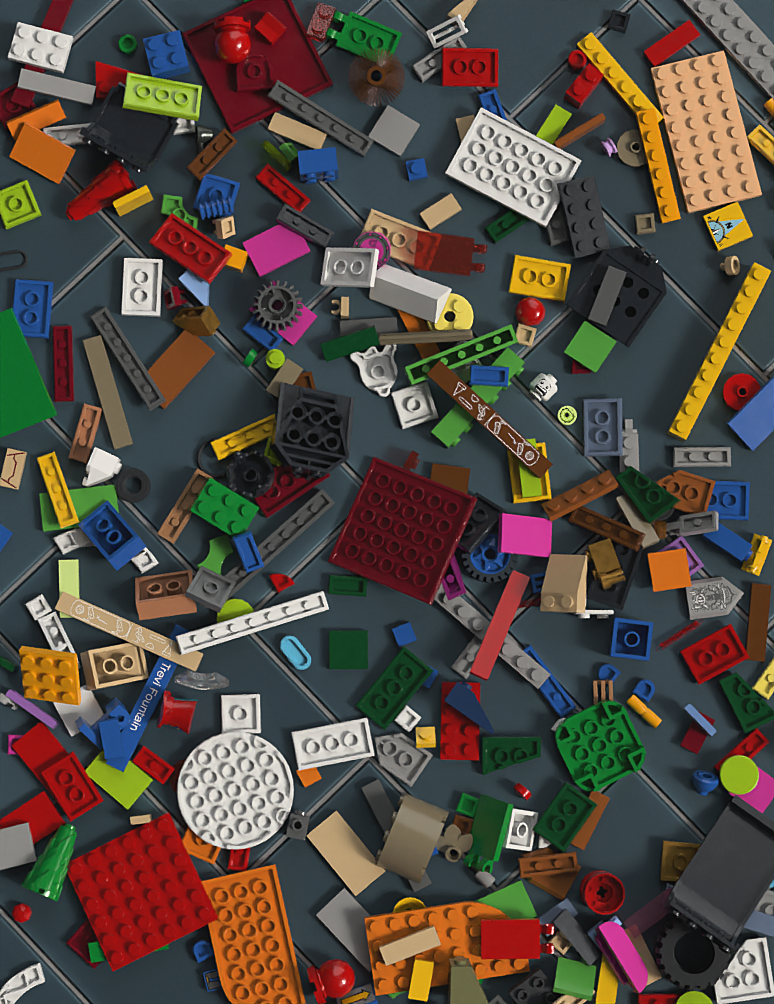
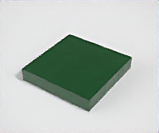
[329,630,368,669]

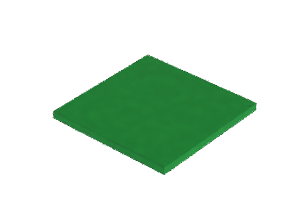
[0,308,58,438]

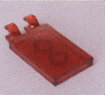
[413,231,488,277]

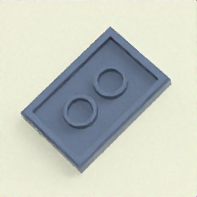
[583,398,623,457]

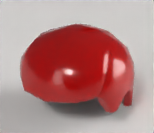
[515,297,546,326]

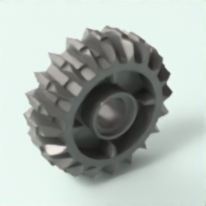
[252,280,303,332]

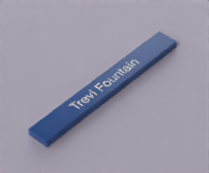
[106,624,191,772]

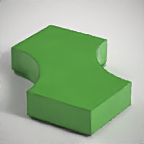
[161,194,199,229]
[197,534,234,575]

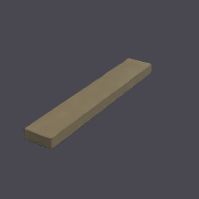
[83,335,133,450]

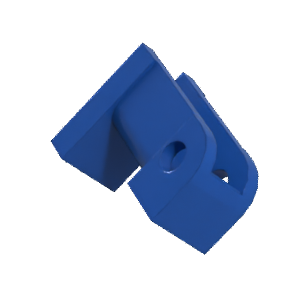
[75,697,130,750]

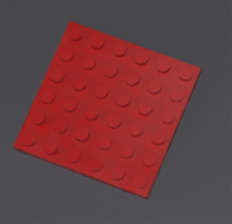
[67,812,219,971]

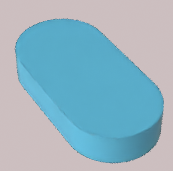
[280,636,311,670]

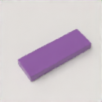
[5,689,59,729]

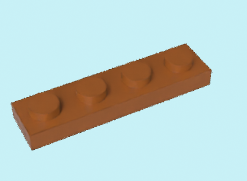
[541,470,619,522]

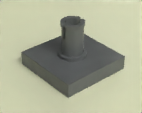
[185,566,236,613]

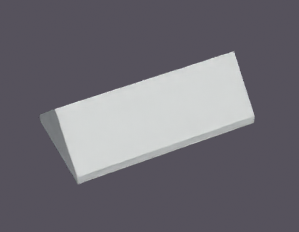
[369,264,452,324]

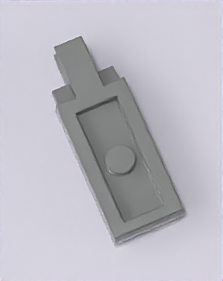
[619,419,639,473]
[666,511,719,536]

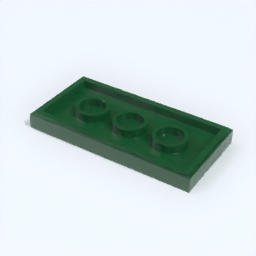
[355,646,434,730]

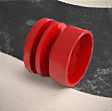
[579,870,625,915]

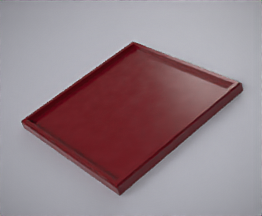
[182,0,333,134]

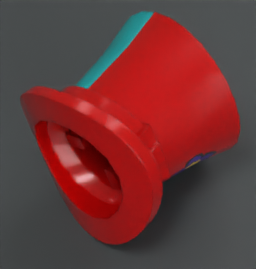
[156,690,197,735]

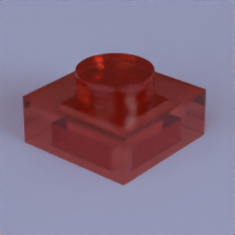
[403,450,420,471]

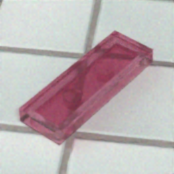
[623,887,672,938]

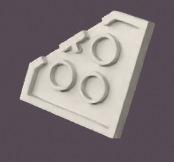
[714,936,774,1004]

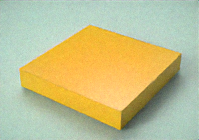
[113,185,154,216]

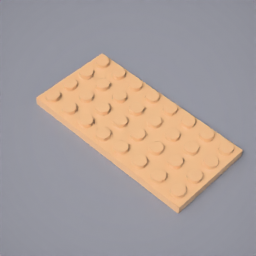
[650,51,762,214]

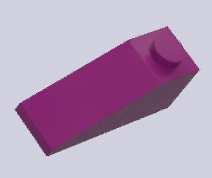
[441,555,467,600]

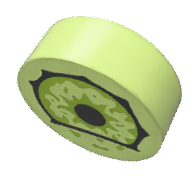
[557,406,577,426]

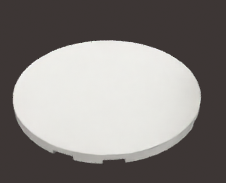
[177,732,294,849]

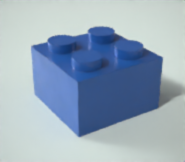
[143,30,190,79]
[297,147,339,185]
[608,618,653,661]

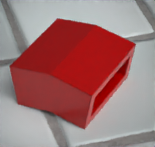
[254,12,287,46]

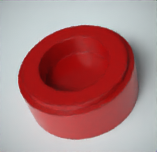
[567,50,587,70]
[513,783,532,801]

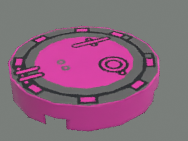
[353,231,391,268]

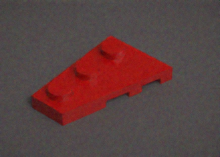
[96,61,142,100]

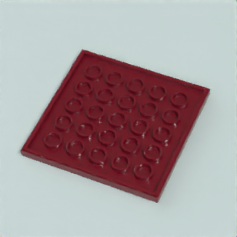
[328,457,478,605]

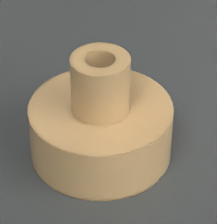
[720,256,740,276]

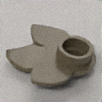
[436,824,473,862]

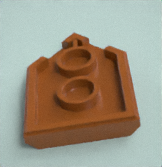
[655,470,716,514]
[521,847,581,901]

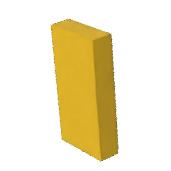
[408,958,434,1002]

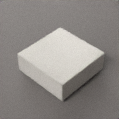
[25,594,52,621]
[395,705,421,732]

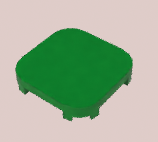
[554,700,646,792]

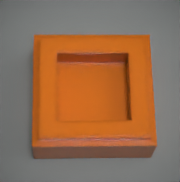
[296,767,322,788]

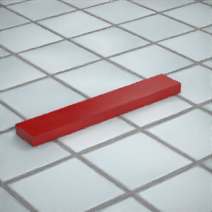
[469,570,530,681]

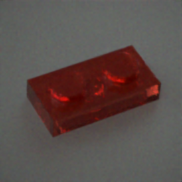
[306,2,336,43]

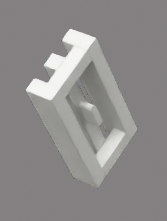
[426,14,468,49]

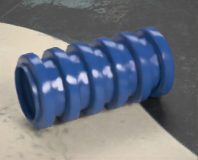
[198,197,234,220]

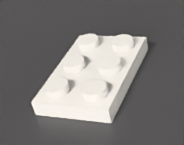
[8,22,74,74]
[321,247,379,288]
[122,258,163,317]

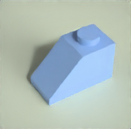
[178,270,209,306]

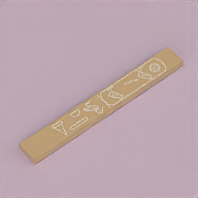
[55,592,204,672]

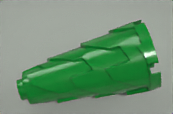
[21,823,77,902]

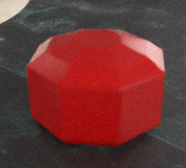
[12,903,32,923]

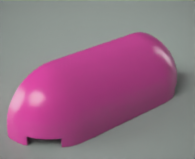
[595,922,648,993]

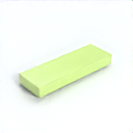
[59,559,80,618]

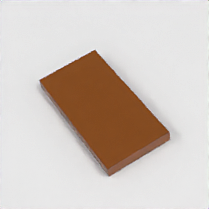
[148,330,216,409]

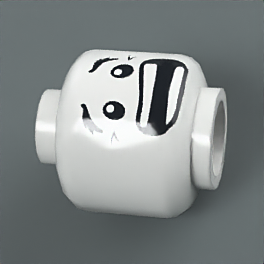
[529,373,557,402]

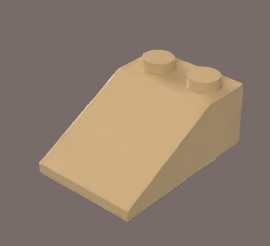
[540,554,588,613]
[80,643,149,691]

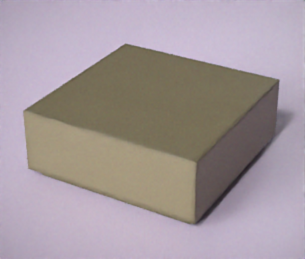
[634,213,656,235]

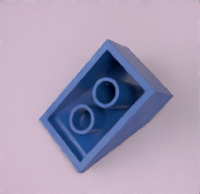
[78,500,147,571]

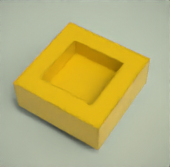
[415,727,436,748]

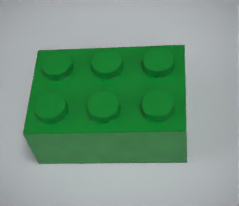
[188,477,259,537]

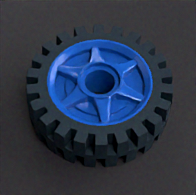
[461,527,518,583]

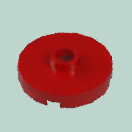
[722,373,760,411]

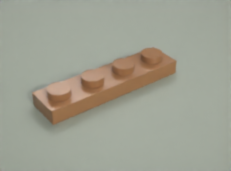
[157,468,214,544]

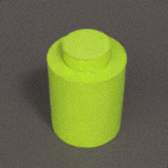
[266,349,286,371]

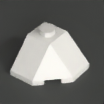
[82,447,122,487]

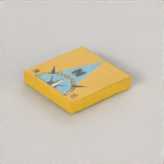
[702,202,753,252]

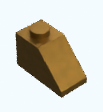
[172,305,220,337]

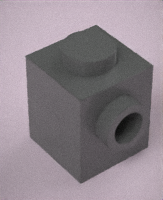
[286,810,310,841]

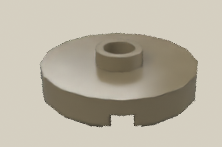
[616,129,647,168]

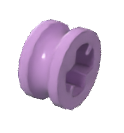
[600,138,617,157]

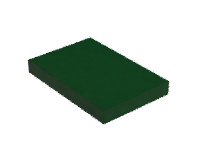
[532,782,598,852]

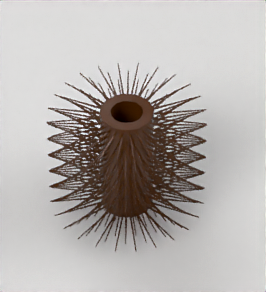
[348,47,405,107]

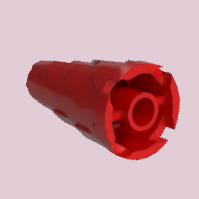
[65,160,138,221]

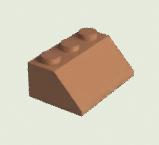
[135,570,197,620]

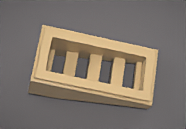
[447,0,478,25]

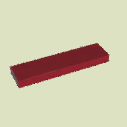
[53,325,75,402]

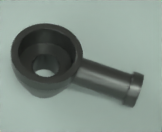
[196,125,213,156]

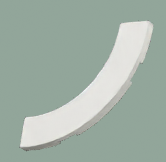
[53,528,159,573]
[0,963,45,1004]

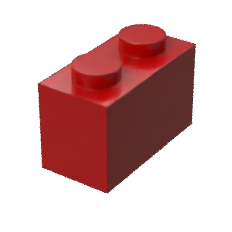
[564,63,604,109]

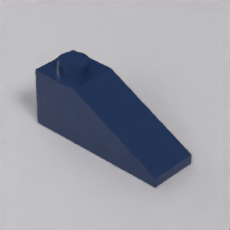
[444,681,494,734]

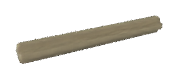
[379,329,473,345]

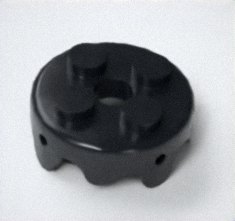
[226,450,275,499]

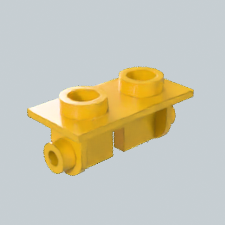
[741,533,772,576]

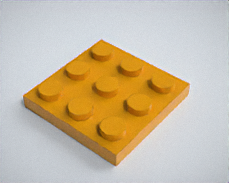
[19,646,81,706]

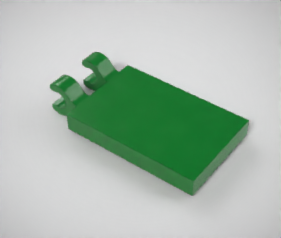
[325,11,402,63]
[463,794,513,873]

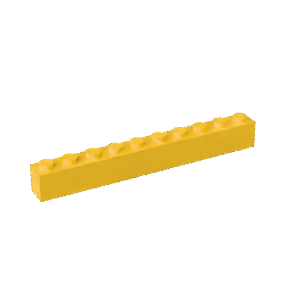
[666,262,771,442]

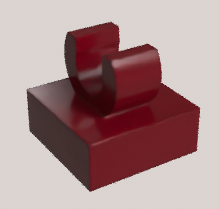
[163,286,187,310]

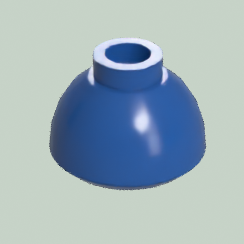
[692,770,719,796]

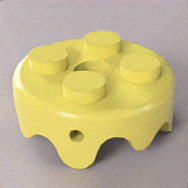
[426,293,474,331]

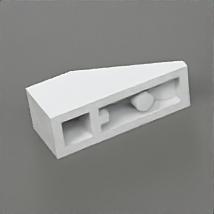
[38,612,81,669]

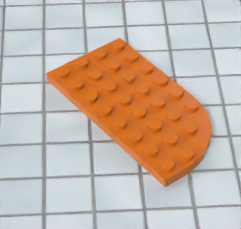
[202,864,306,1004]
[364,901,530,996]

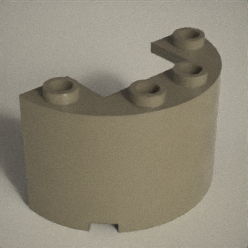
[375,793,449,884]

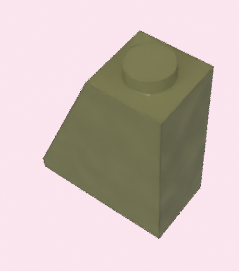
[448,956,489,1004]

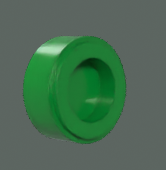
[118,34,138,55]
[242,348,258,367]

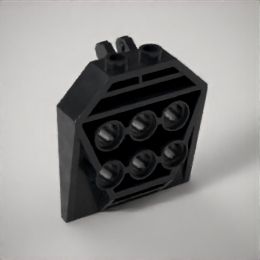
[566,245,667,348]
[270,382,355,481]

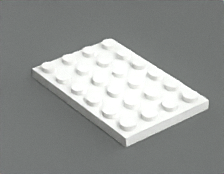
[445,108,582,228]

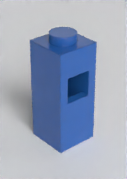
[702,522,753,563]

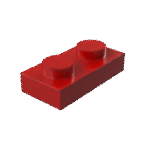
[132,746,175,784]

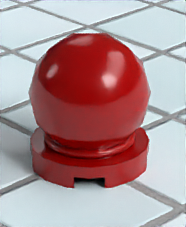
[213,16,251,64]
[306,959,355,1004]

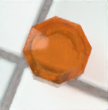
[654,521,667,539]

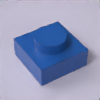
[405,158,428,182]

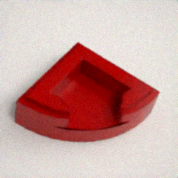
[269,574,295,593]

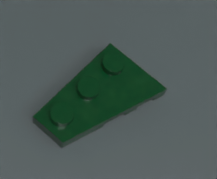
[615,466,681,524]
[718,672,774,733]
[482,736,541,775]

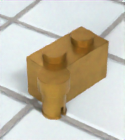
[585,538,625,589]

